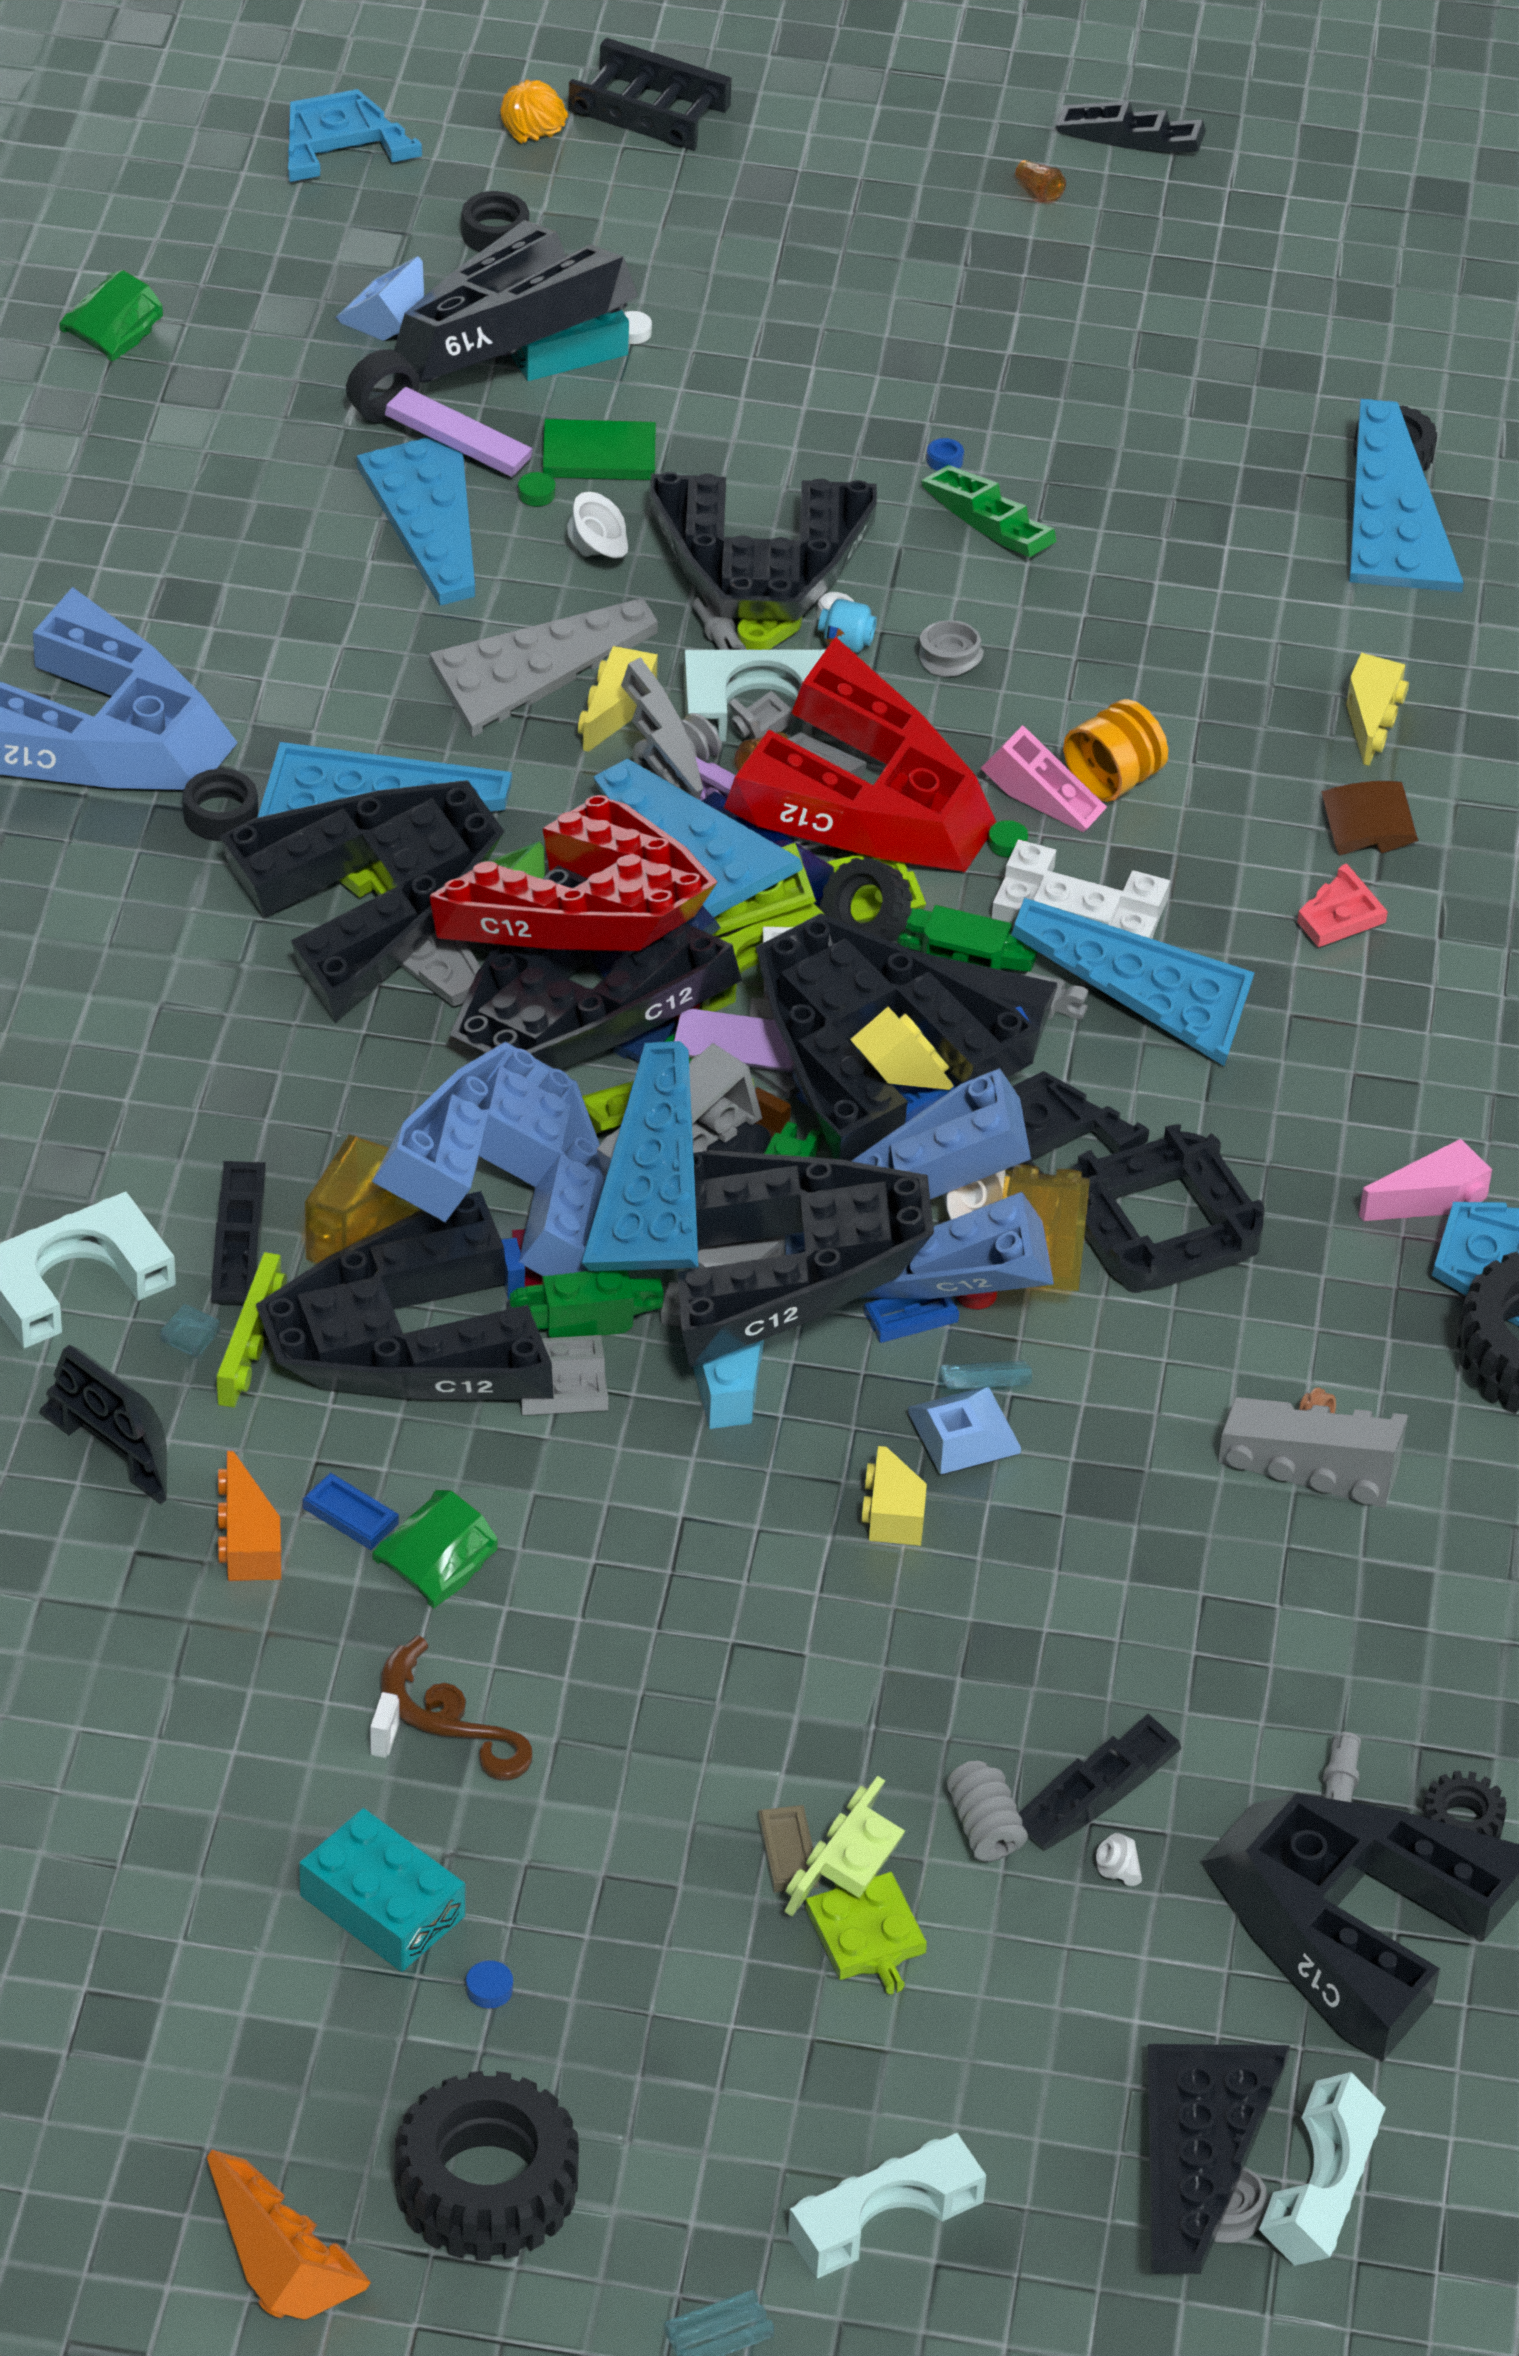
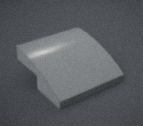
[521,1335,609,1415]

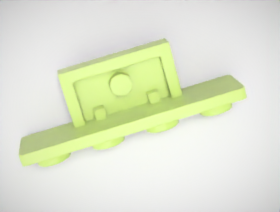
[784,1776,905,1916]

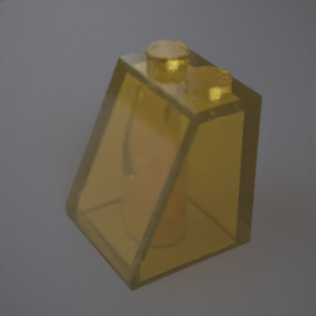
[305,1134,422,1263]
[1002,1165,1089,1291]

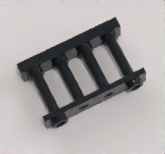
[568,37,732,151]

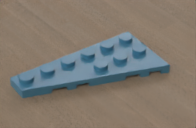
[357,437,475,606]
[257,742,512,818]
[582,1041,699,1271]

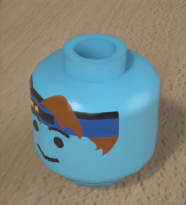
[818,599,877,653]

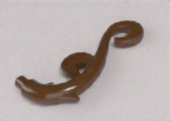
[381,1635,532,1781]

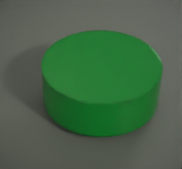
[518,472,556,507]
[988,820,1029,858]

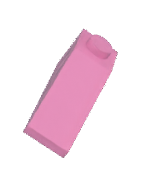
[981,725,1107,832]
[1359,1139,1492,1221]

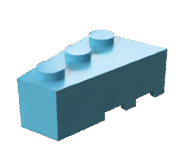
[693,1339,764,1429]

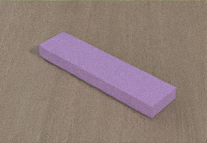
[385,387,533,477]

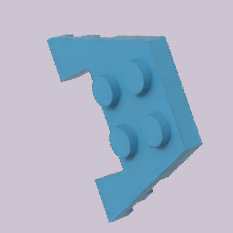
[288,89,422,182]
[1432,1202,1519,1327]

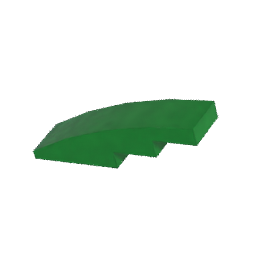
[921,465,1057,558]

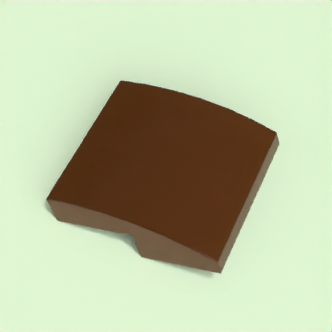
[1321,781,1419,856]

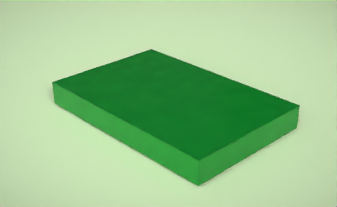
[543,419,656,480]

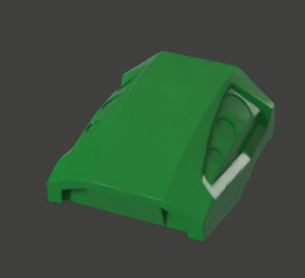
[59,270,163,362]
[372,1490,498,1609]

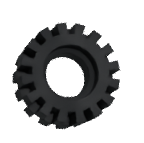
[1421,1771,1507,1839]

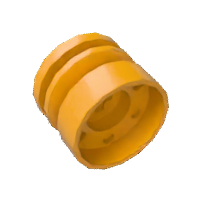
[1063,698,1169,802]

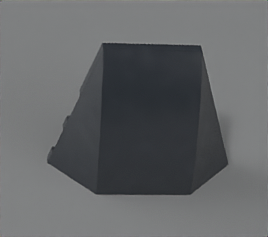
[39,1345,167,1505]

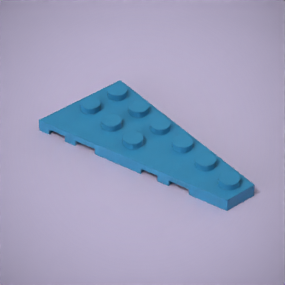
[1349,399,1464,592]
[593,758,803,917]
[1012,897,1255,1066]

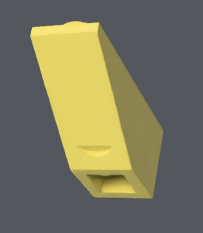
[578,646,658,752]
[1346,653,1409,766]
[850,1007,954,1090]

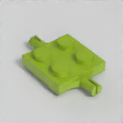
[805,1872,927,1994]

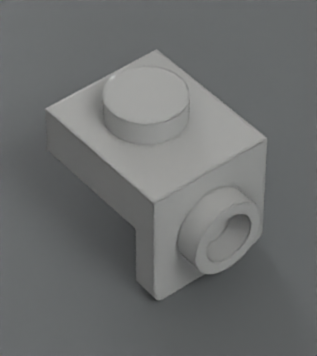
[729,691,797,745]

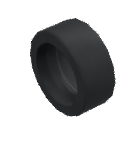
[461,191,529,252]
[346,349,420,423]
[182,768,259,841]

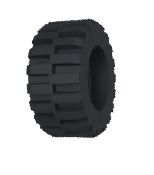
[1456,1251,1519,1412]
[395,2071,579,2261]

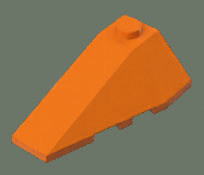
[207,2150,371,2320]

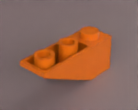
[218,1451,281,1581]

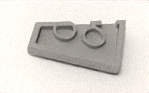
[400,929,480,1007]

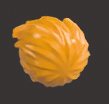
[500,79,568,144]

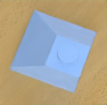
[336,256,424,341]

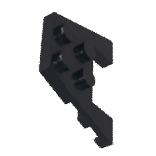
[1005,1071,1149,1201]

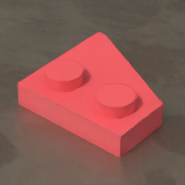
[1297,863,1388,948]

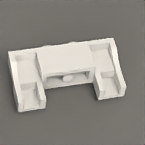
[992,839,1171,939]

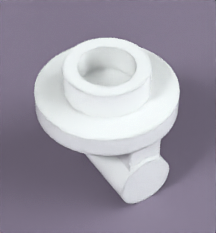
[1096,1833,1142,1886]

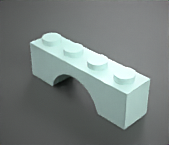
[1259,2072,1385,2266]
[788,2133,986,2279]

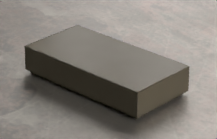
[758,1805,819,1893]

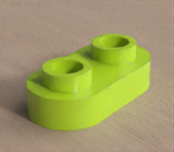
[737,616,802,650]

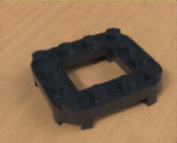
[1066,1124,1265,1293]

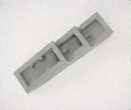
[621,657,703,799]

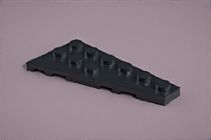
[1147,2044,1290,2274]

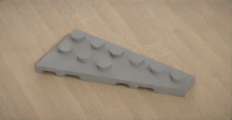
[430,598,658,738]

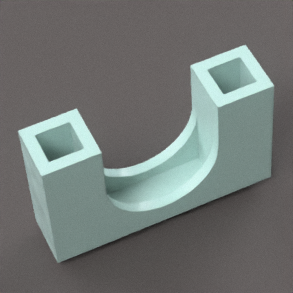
[684,649,841,742]
[0,1192,176,1348]

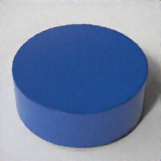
[926,438,964,471]
[466,1960,513,2008]

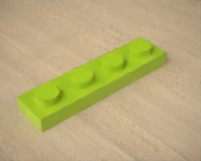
[217,1252,287,1408]

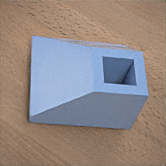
[908,1386,1021,1475]

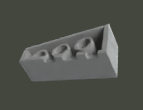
[597,1043,762,1176]
[1218,1397,1408,1508]

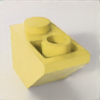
[862,1446,927,1546]

